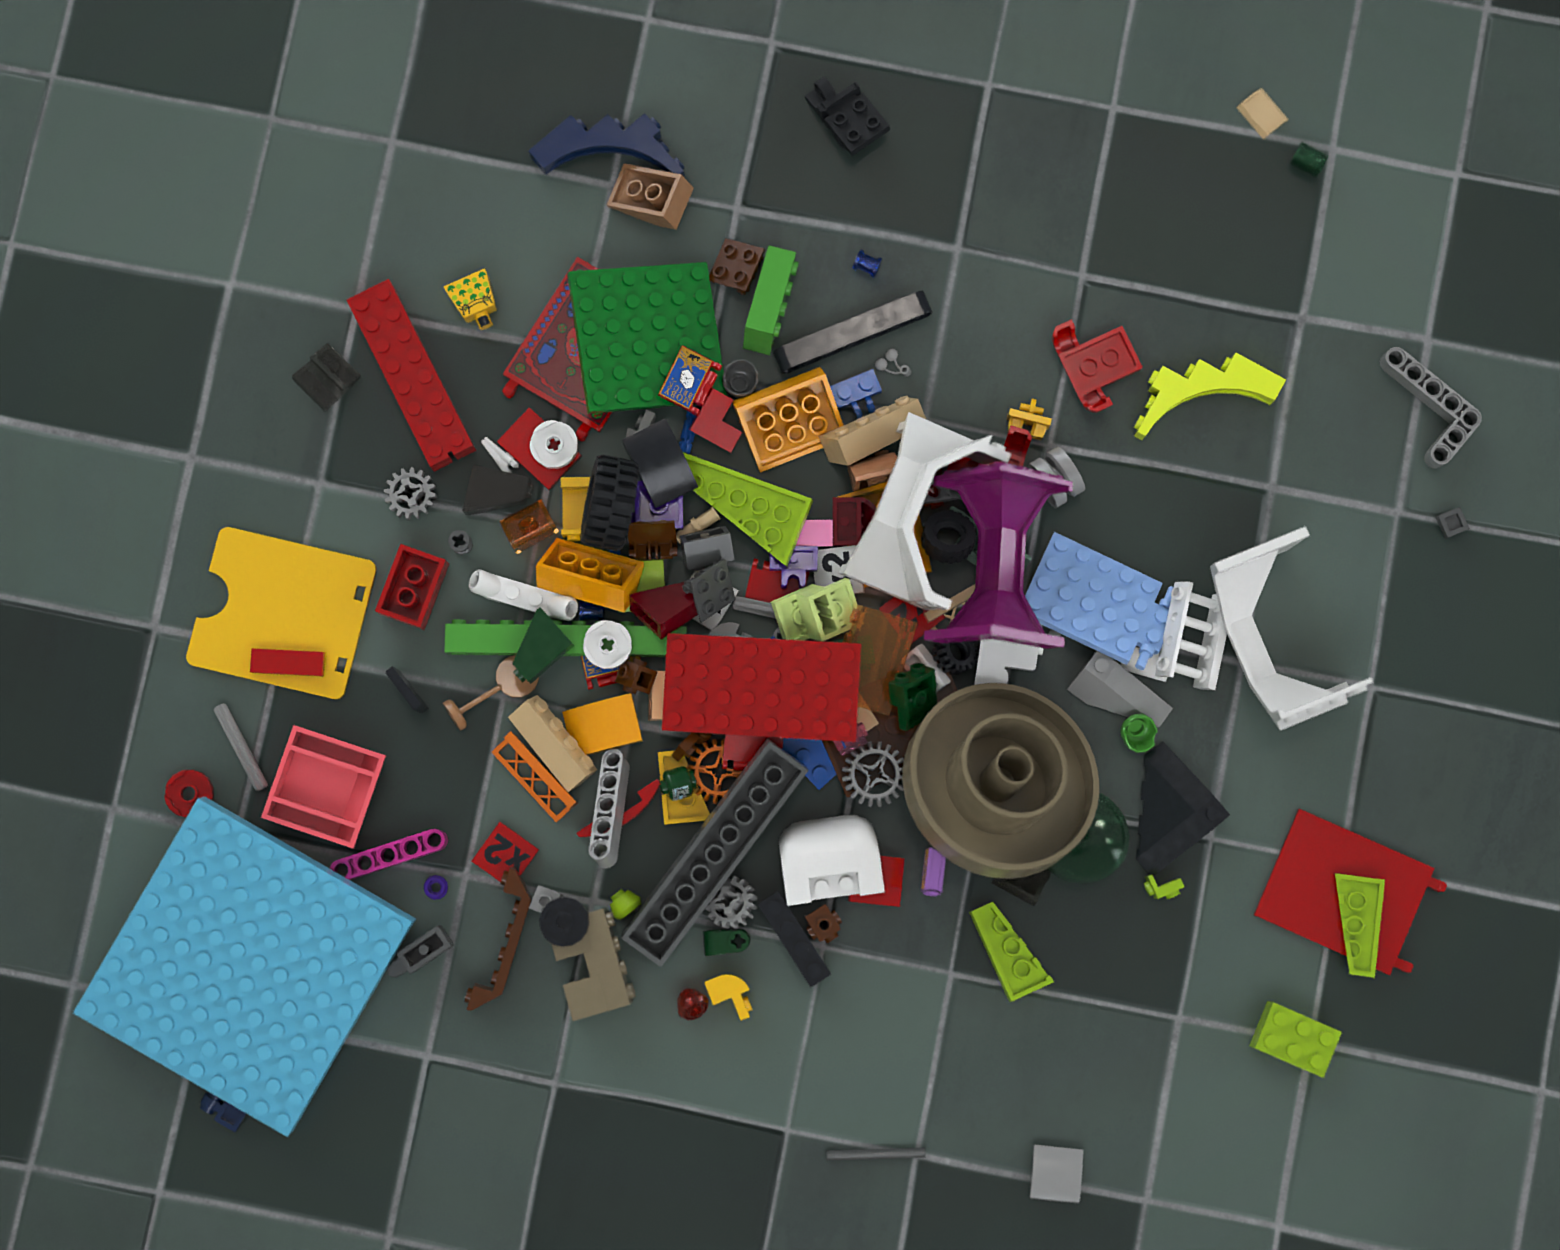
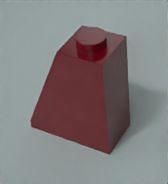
[629,582,698,639]

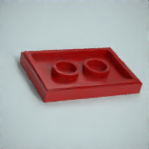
[497,407,582,491]

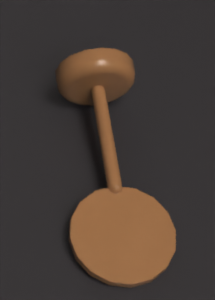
[443,655,539,731]

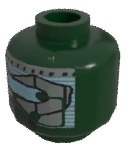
[659,766,697,801]

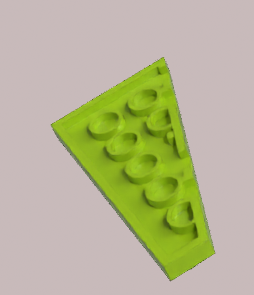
[683,452,813,567]

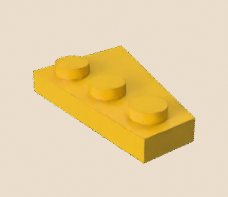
[658,751,710,825]

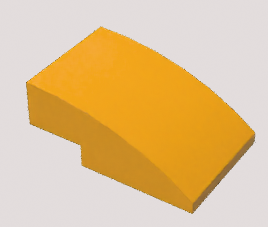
[562,693,643,755]

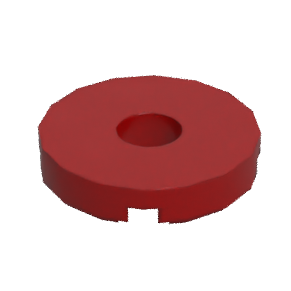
[164,770,214,818]

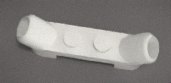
[469,569,579,621]

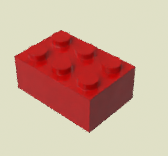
[375,544,449,630]

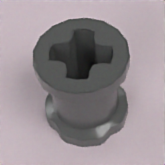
[448,530,473,555]

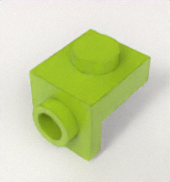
[1143,875,1185,899]

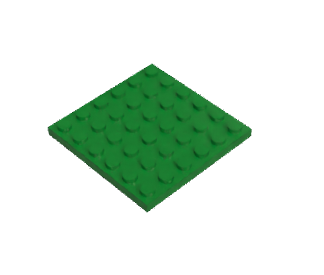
[567,262,727,414]

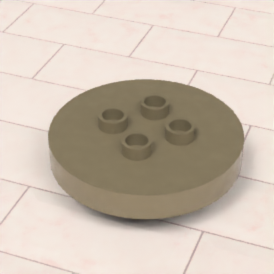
[902,683,1099,879]

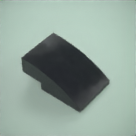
[622,418,698,509]

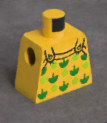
[443,268,497,330]

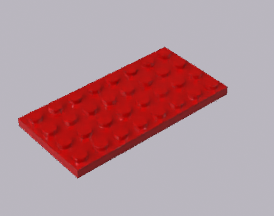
[662,633,862,742]

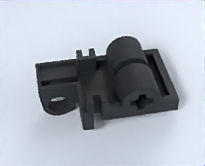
[805,77,890,156]

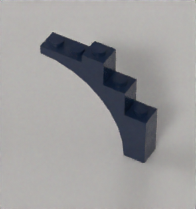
[528,113,685,178]

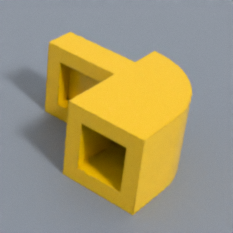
[704,974,753,1020]

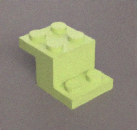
[771,578,864,642]

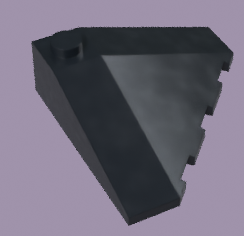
[1136,741,1230,876]

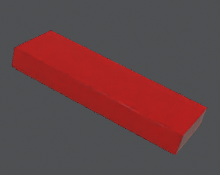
[250,648,325,677]

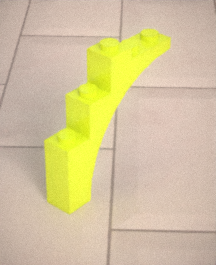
[1133,353,1286,440]

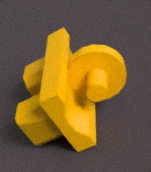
[1006,399,1052,440]

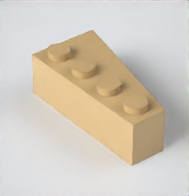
[819,396,926,466]

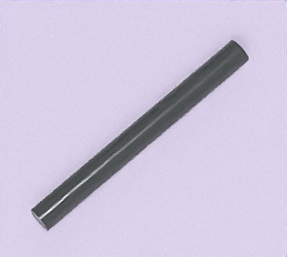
[827,1148,925,1161]

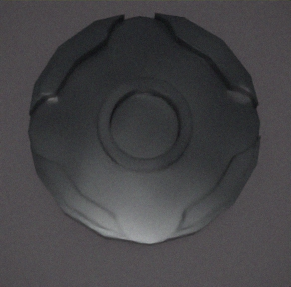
[539,897,589,947]

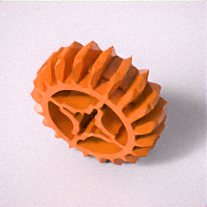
[687,739,742,804]

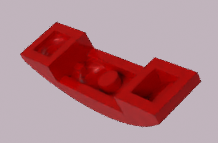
[576,779,660,838]

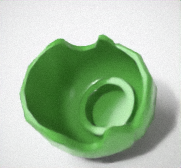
[1120,713,1158,753]

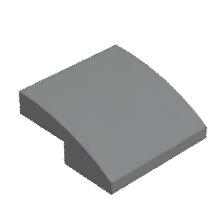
[1030,1145,1083,1203]

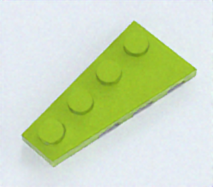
[1335,873,1385,978]
[969,902,1054,1002]

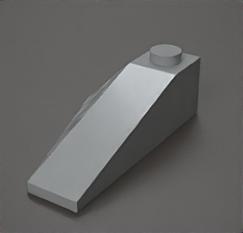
[1067,651,1173,728]

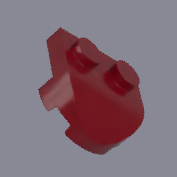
[833,497,877,546]

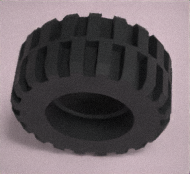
[580,454,639,551]

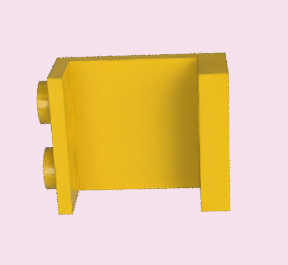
[561,477,590,542]

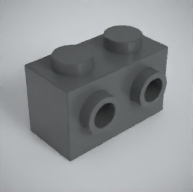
[679,526,735,571]

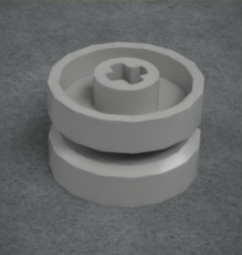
[1028,446,1085,508]

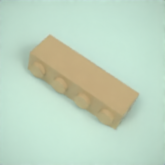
[508,695,597,792]

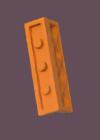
[492,731,578,823]

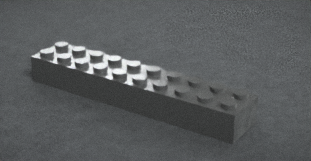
[621,738,809,967]

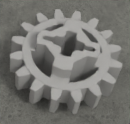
[384,467,437,520]
[705,876,758,930]

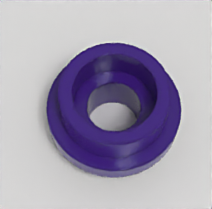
[424,875,448,900]

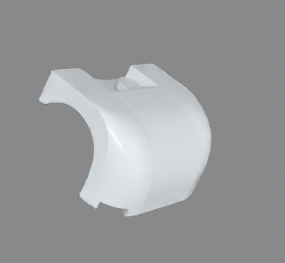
[779,815,885,906]

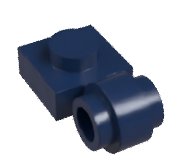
[200,1092,247,1132]

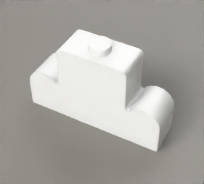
[974,624,1043,685]

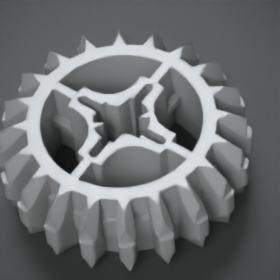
[842,741,904,807]

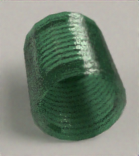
[1290,142,1329,178]

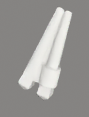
[481,437,519,476]

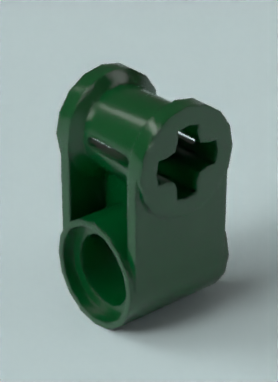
[703,929,750,956]

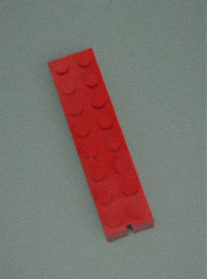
[346,279,477,472]

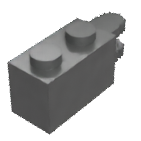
[387,925,455,978]

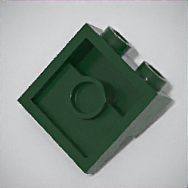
[889,663,937,731]

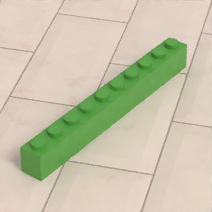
[444,619,687,657]

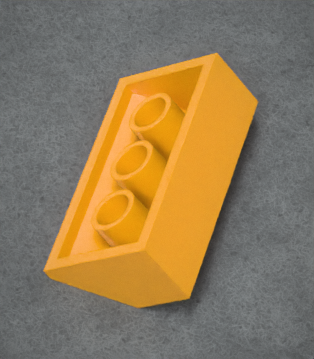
[536,538,644,612]

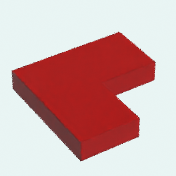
[689,388,742,453]

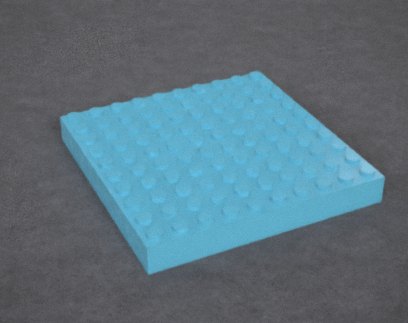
[73,797,416,1137]

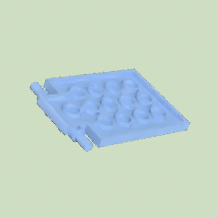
[1025,532,1174,670]

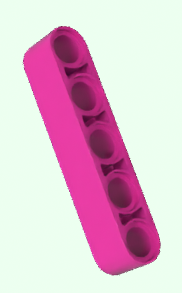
[330,829,448,880]

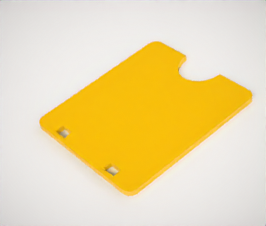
[186,527,377,699]

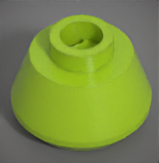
[610,889,641,920]

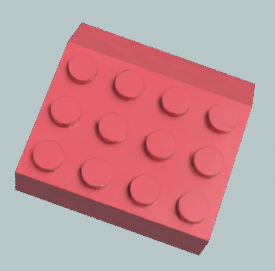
[261,725,386,849]

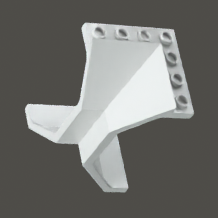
[839,412,1011,610]
[1210,527,1373,730]

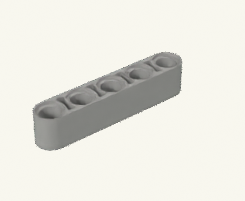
[589,749,630,869]

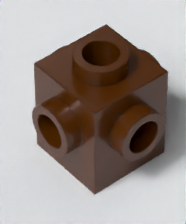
[615,658,657,695]
[805,904,842,943]

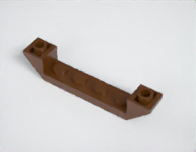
[464,866,532,1011]

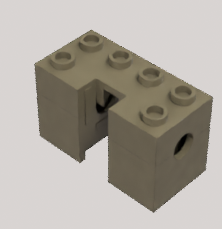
[551,908,636,1021]

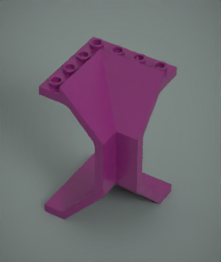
[924,462,1073,649]

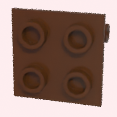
[709,238,765,295]
[628,520,678,560]

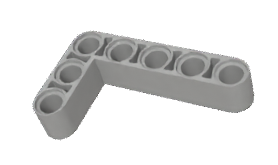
[1380,347,1482,469]

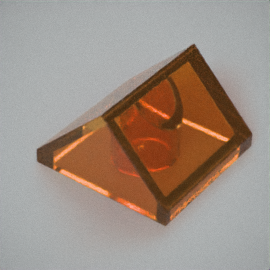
[500,499,559,554]

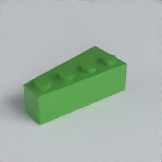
[743,245,799,355]

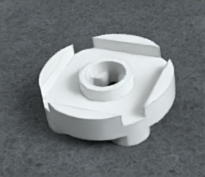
[530,420,578,469]
[583,620,632,669]

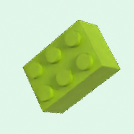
[1249,1001,1342,1078]

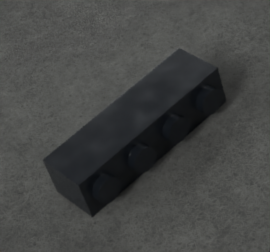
[758,891,831,987]

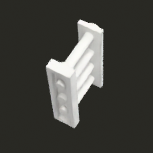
[1155,582,1227,690]

